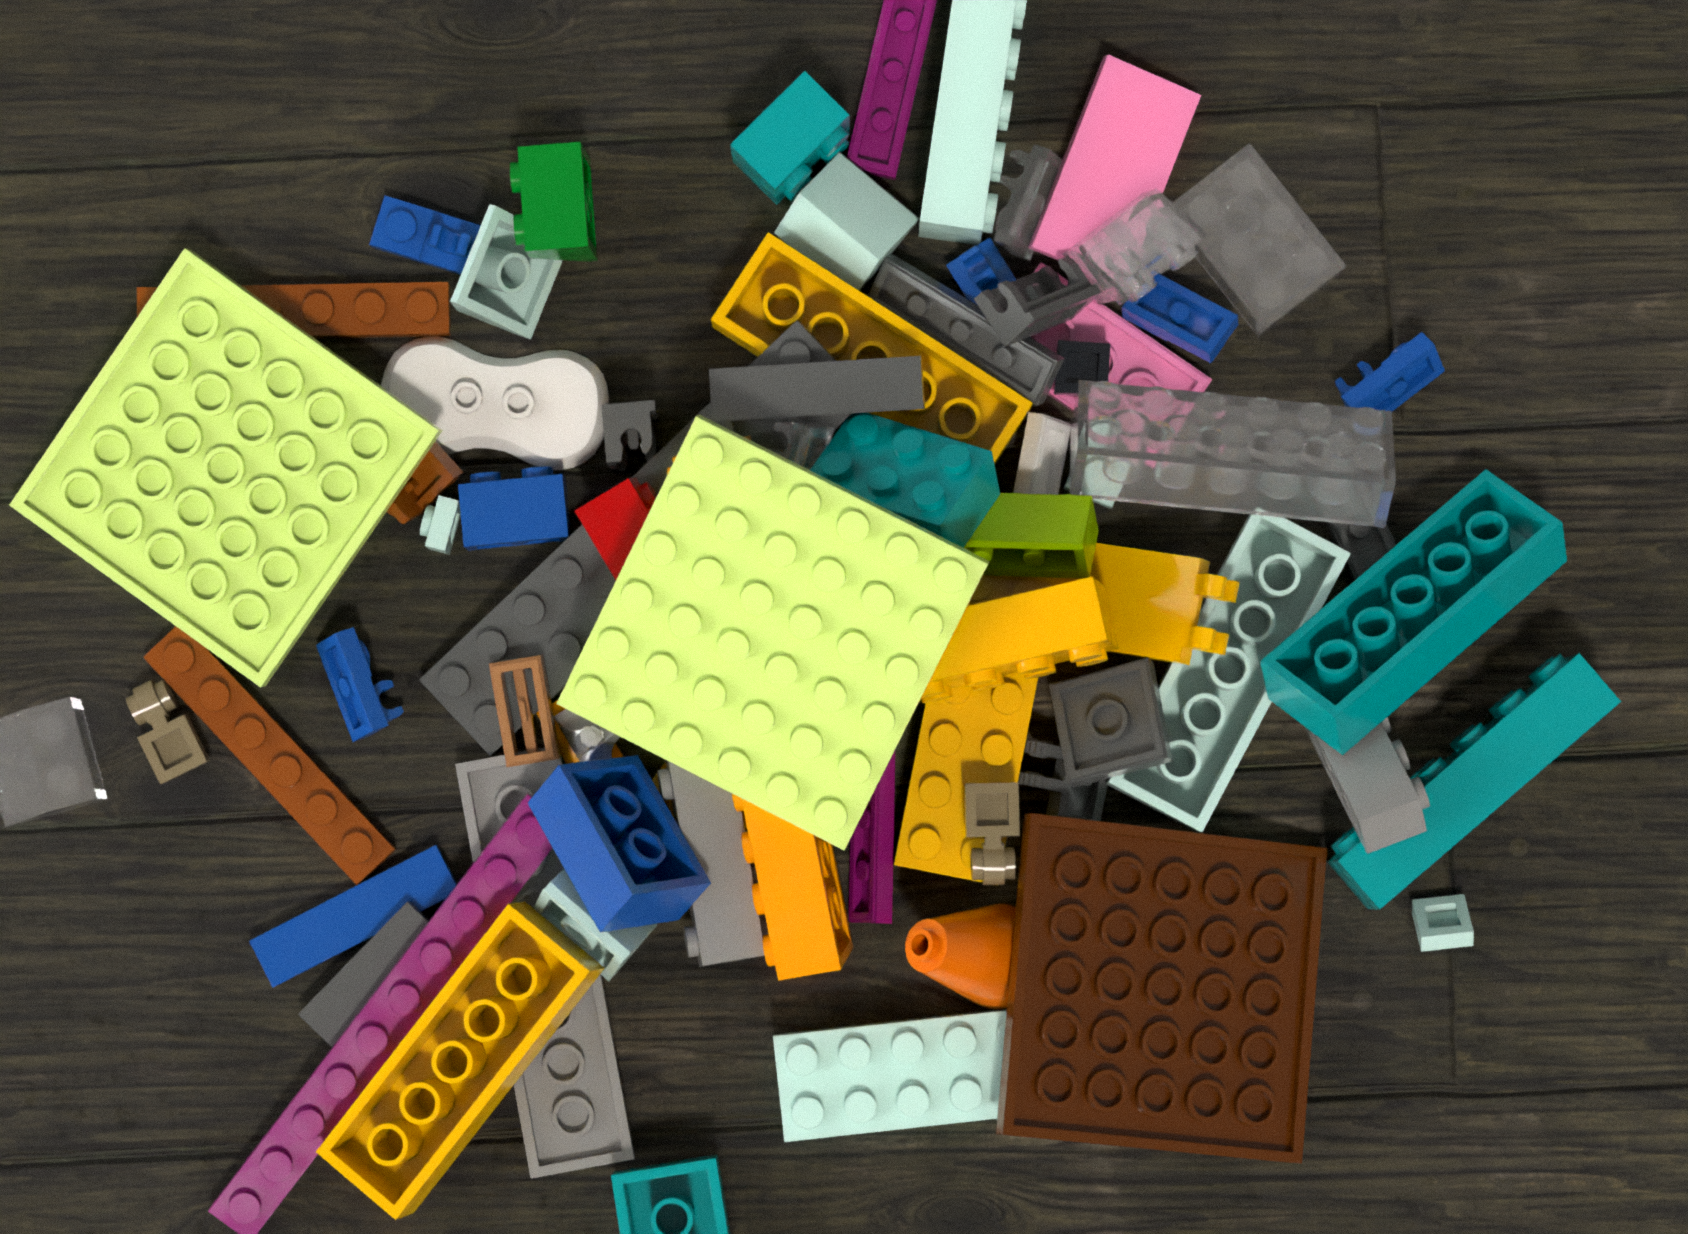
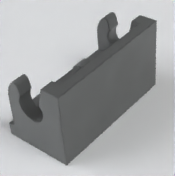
[974,256,1101,347]
[602,400,660,472]

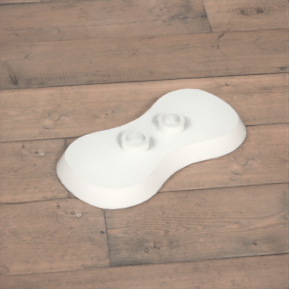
[381,336,609,470]

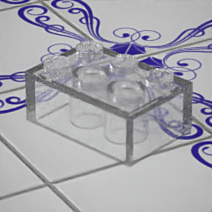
[1163,143,1347,338]

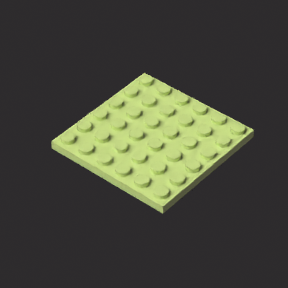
[9,248,443,687]
[556,415,990,850]

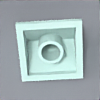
[774,152,920,292]
[450,204,563,339]
[533,869,657,981]

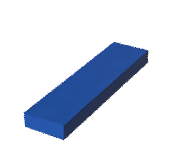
[249,845,457,988]

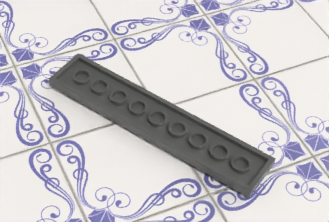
[419,320,853,756]

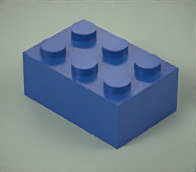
[528,755,711,933]

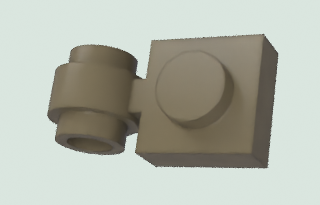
[126,679,210,785]
[964,782,1020,885]

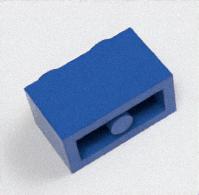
[458,466,571,551]

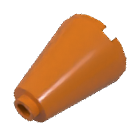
[905,904,1016,1010]

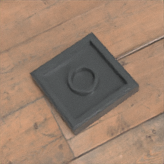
[1049,657,1173,788]

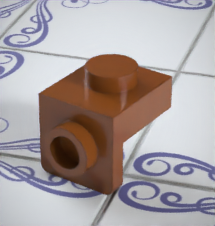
[387,441,464,524]

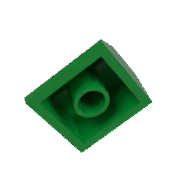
[510,142,598,262]

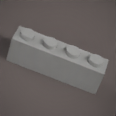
[1304,717,1430,854]
[657,759,764,967]

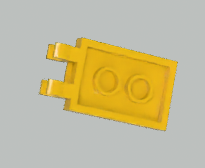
[1056,543,1240,665]

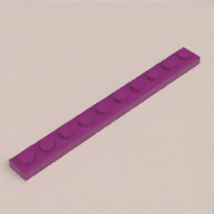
[208,792,552,1234]

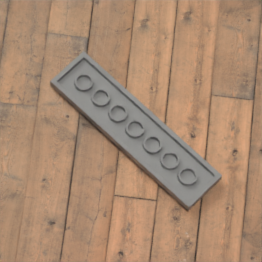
[455,747,635,1179]

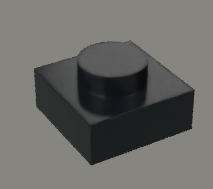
[1054,340,1110,398]

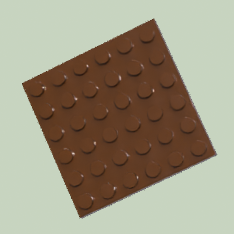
[996,813,1327,1164]

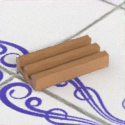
[489,654,561,767]

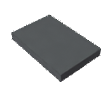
[298,900,429,1047]

